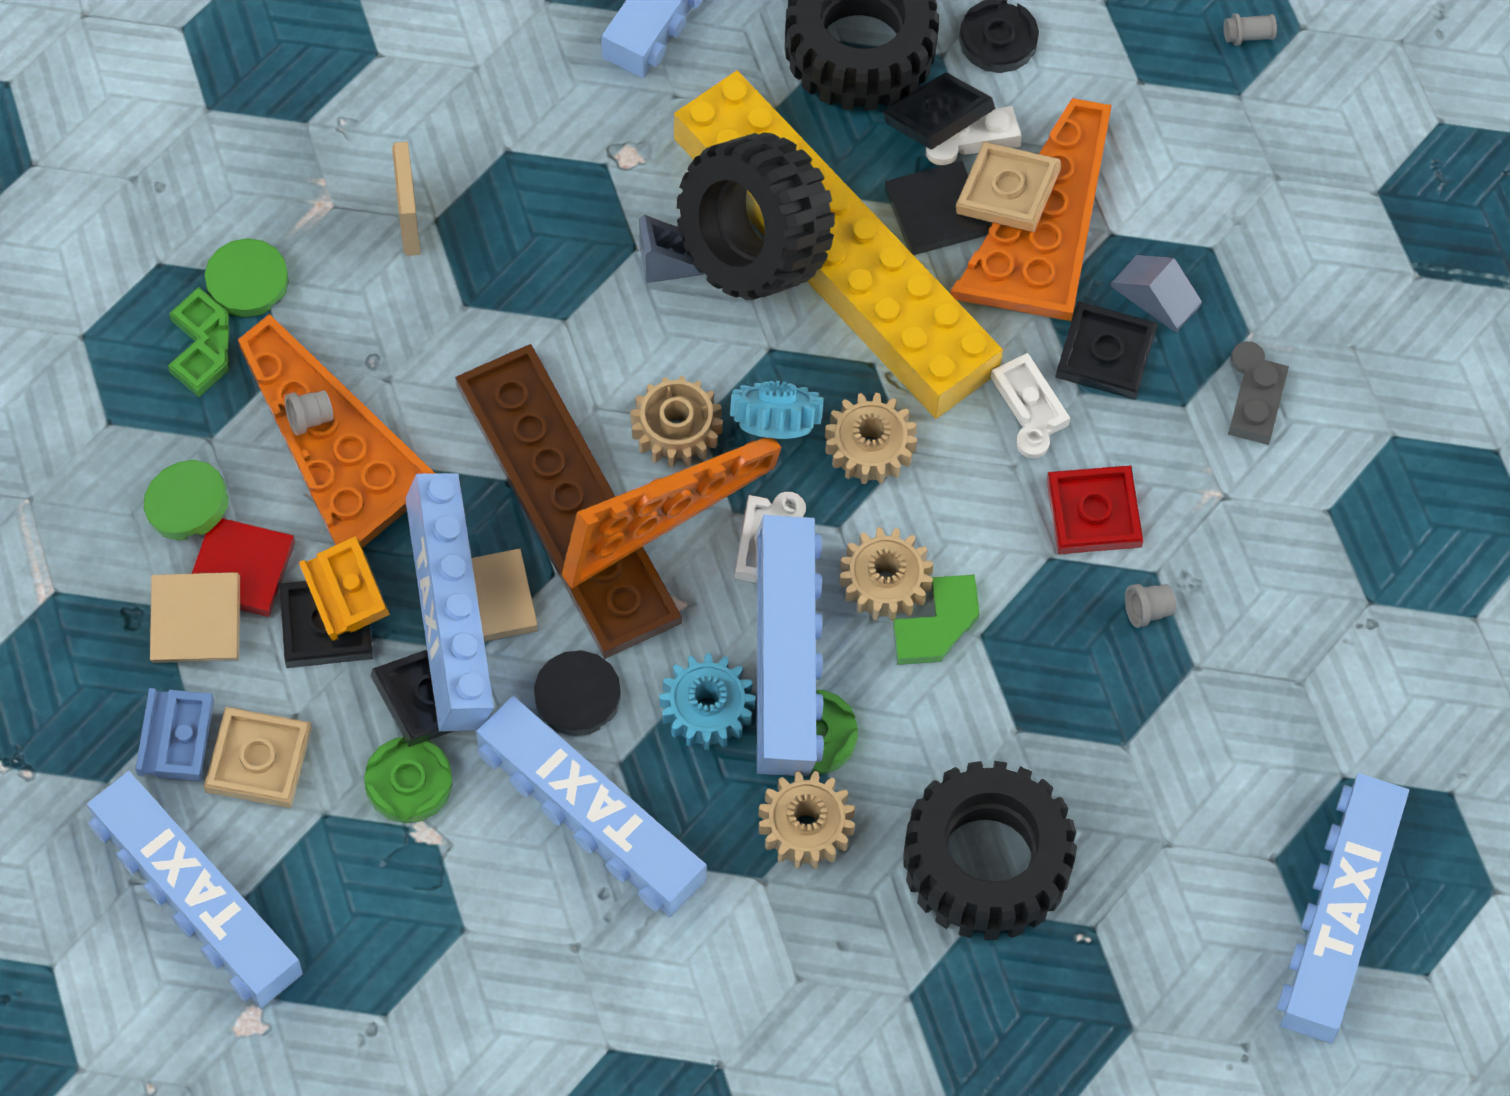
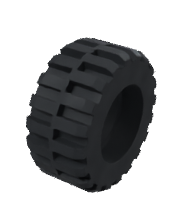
[784,0,939,111]
[676,132,835,300]
[903,761,1077,940]

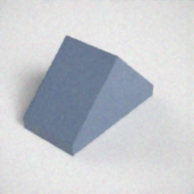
[639,215,705,283]
[1111,255,1202,333]

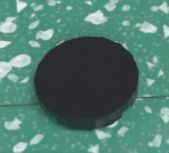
[959,0,1039,73]
[534,650,621,736]

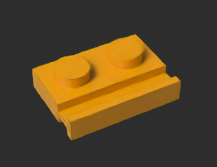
[299,536,390,641]

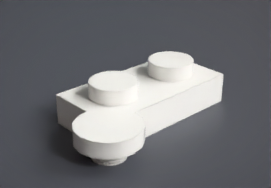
[926,106,1022,165]
[991,353,1071,459]
[734,492,806,583]

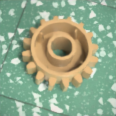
[630,376,723,468]
[825,393,918,484]
[839,527,933,621]
[758,771,855,869]

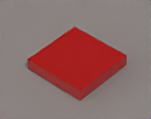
[1046,465,1144,555]
[191,518,295,617]

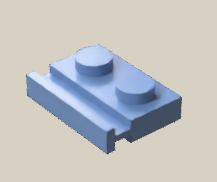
[135,688,214,781]

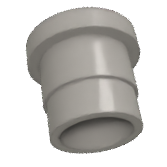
[284,390,333,436]
[1125,584,1176,628]

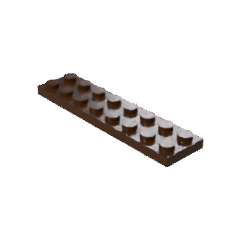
[455,344,682,659]

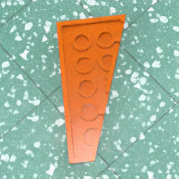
[950,98,1112,321]
[238,314,436,548]
[562,437,782,589]

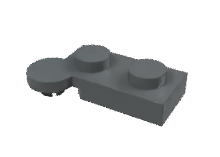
[1228,341,1289,445]

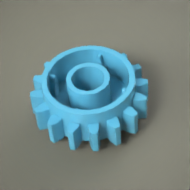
[730,381,824,439]
[659,653,755,750]

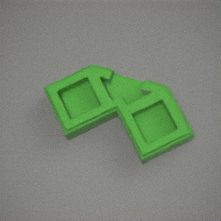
[168,287,230,397]
[893,574,980,665]

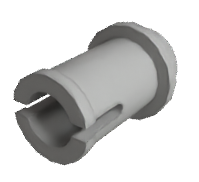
[1224,14,1277,45]

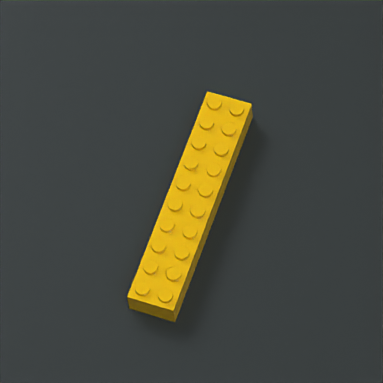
[674,70,1003,419]

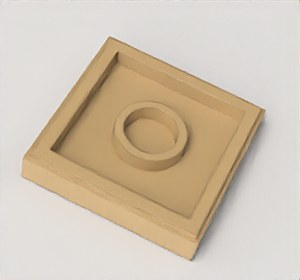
[392,141,421,256]
[956,141,1061,232]
[471,549,538,642]
[150,572,240,663]
[204,707,312,808]

